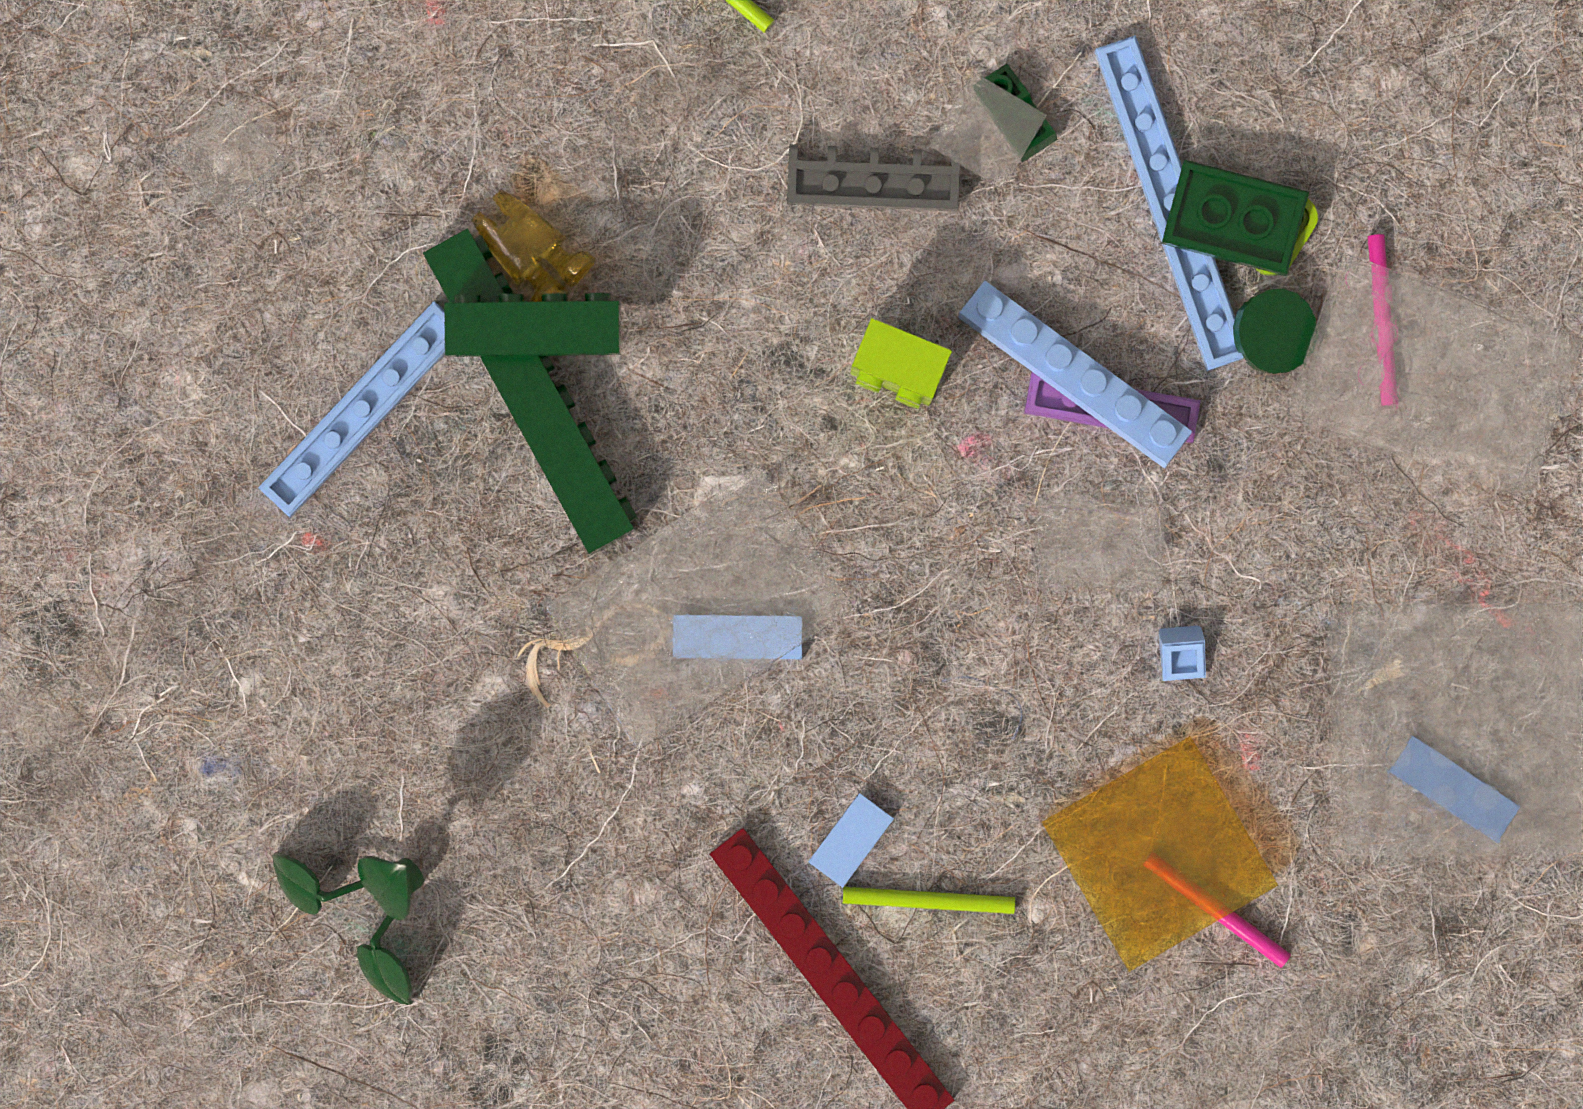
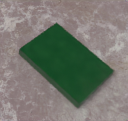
[1161,159,1309,276]

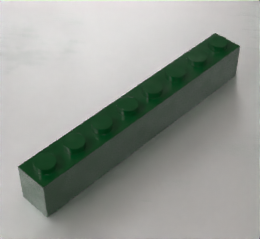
[423,228,638,556]

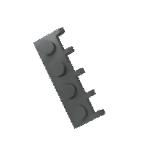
[787,144,960,212]

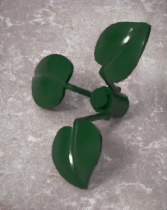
[272,852,424,1005]

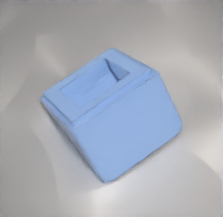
[1159,626,1206,681]

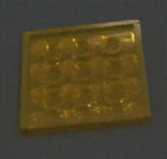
[1041,736,1278,972]

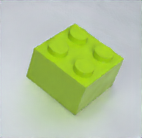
[850,318,952,409]

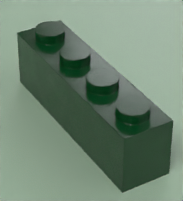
[444,293,621,357]

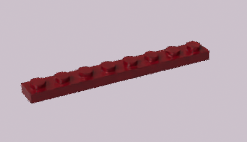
[709,827,955,1109]

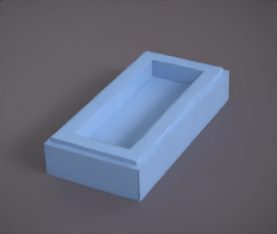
[808,793,894,888]

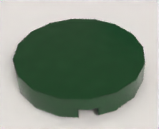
[1233,288,1317,374]

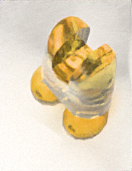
[471,189,596,302]

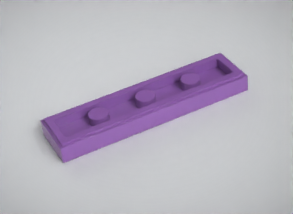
[1024,371,1201,444]

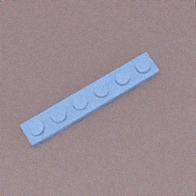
[958,281,1192,469]

